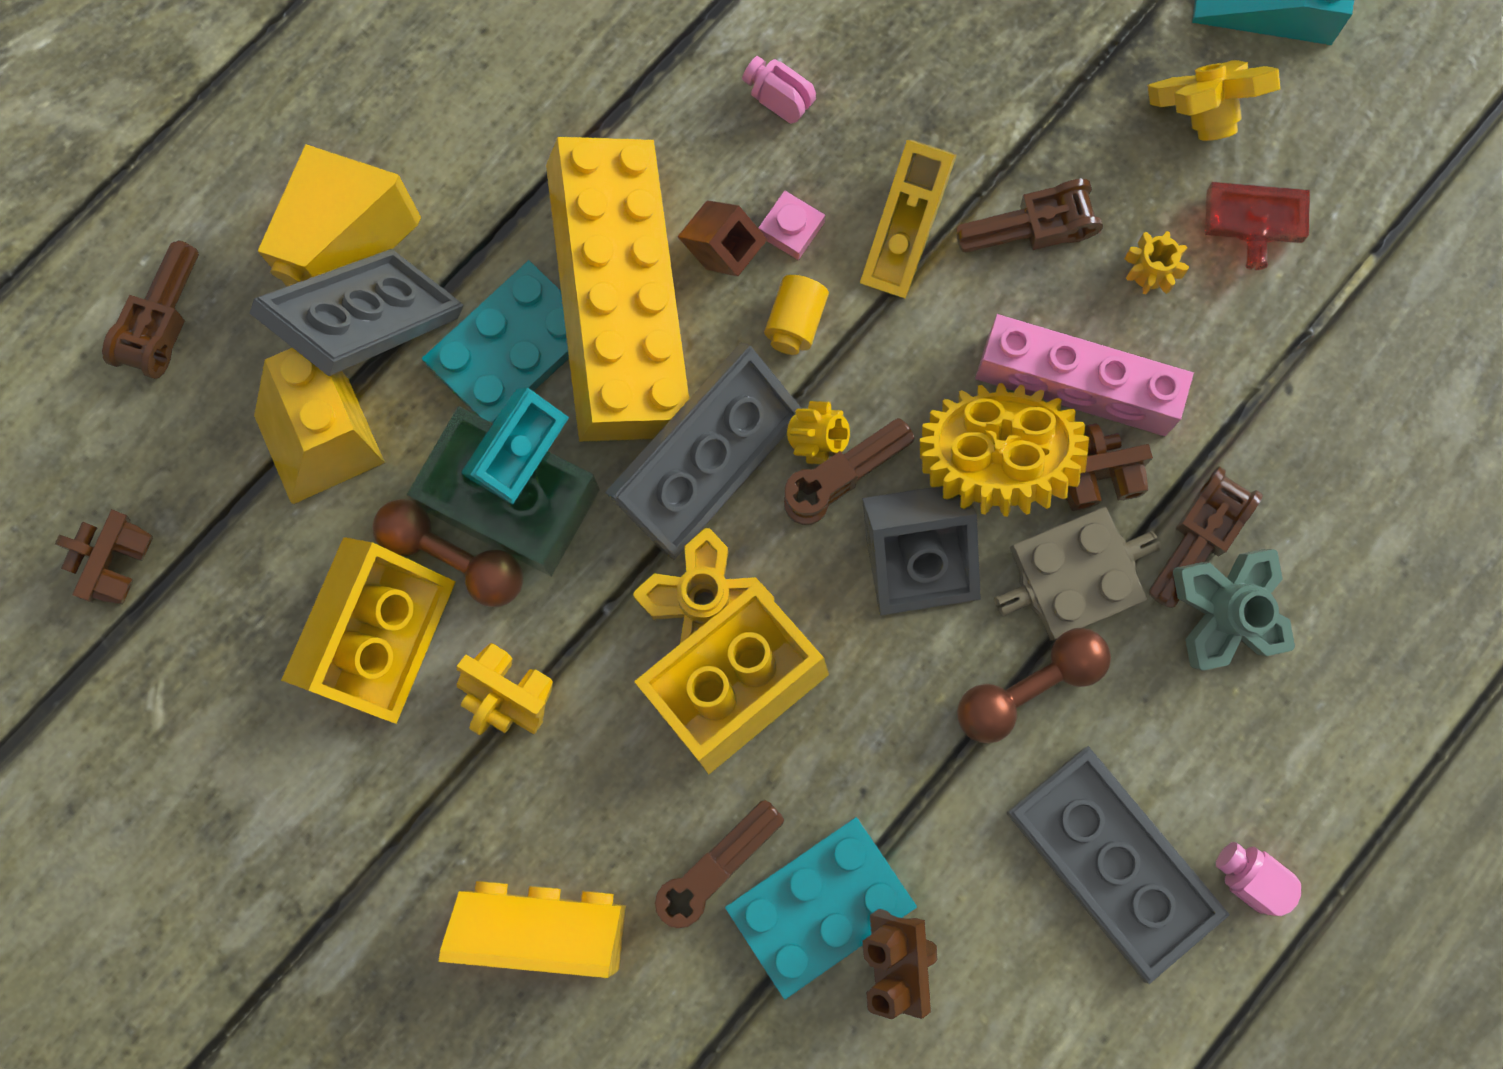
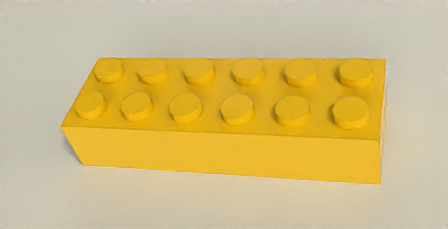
[546,137,689,442]

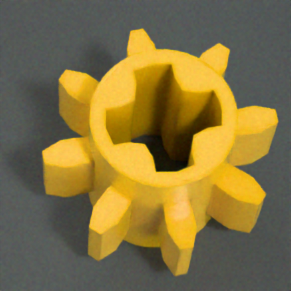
[1124,231,1189,295]
[787,401,850,464]

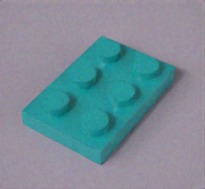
[421,260,569,428]
[725,817,917,1000]

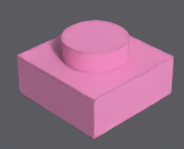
[758,191,825,260]

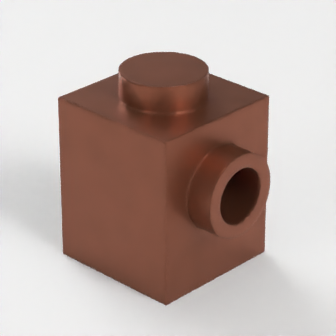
[677,200,767,277]

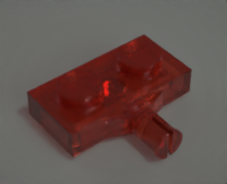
[1205,182,1310,270]

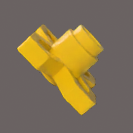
[1147,60,1281,141]
[633,528,775,643]

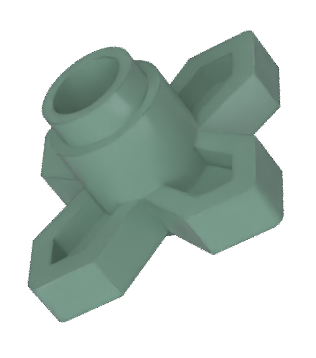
[1173,549,1295,670]

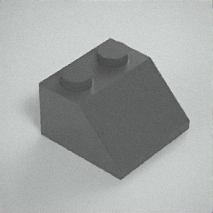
[862,486,981,615]

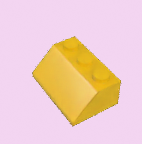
[281,537,456,724]
[634,582,829,774]
[439,881,626,978]

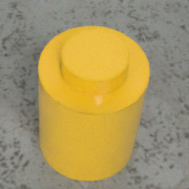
[764,275,829,355]

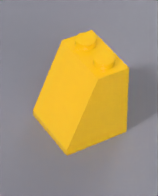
[258,144,421,286]
[254,348,385,504]

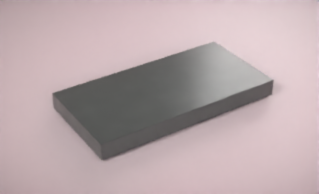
[250,249,464,376]
[605,342,802,560]
[1006,746,1230,984]

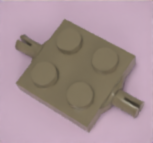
[994,506,1161,641]

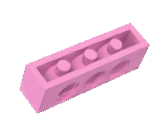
[975,314,1194,436]

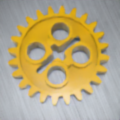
[920,383,1089,517]

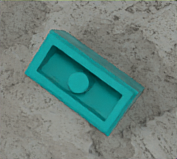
[461,387,569,504]

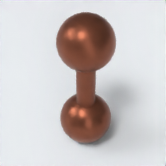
[372,499,523,607]
[957,628,1111,743]

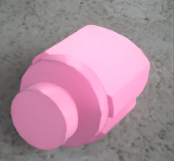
[742,56,816,124]
[1216,842,1301,916]

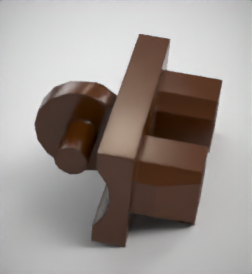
[1066,423,1153,511]
[55,509,153,605]
[862,909,938,1019]

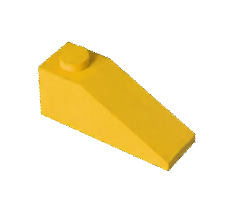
[860,140,957,299]

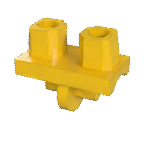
[457,643,553,735]

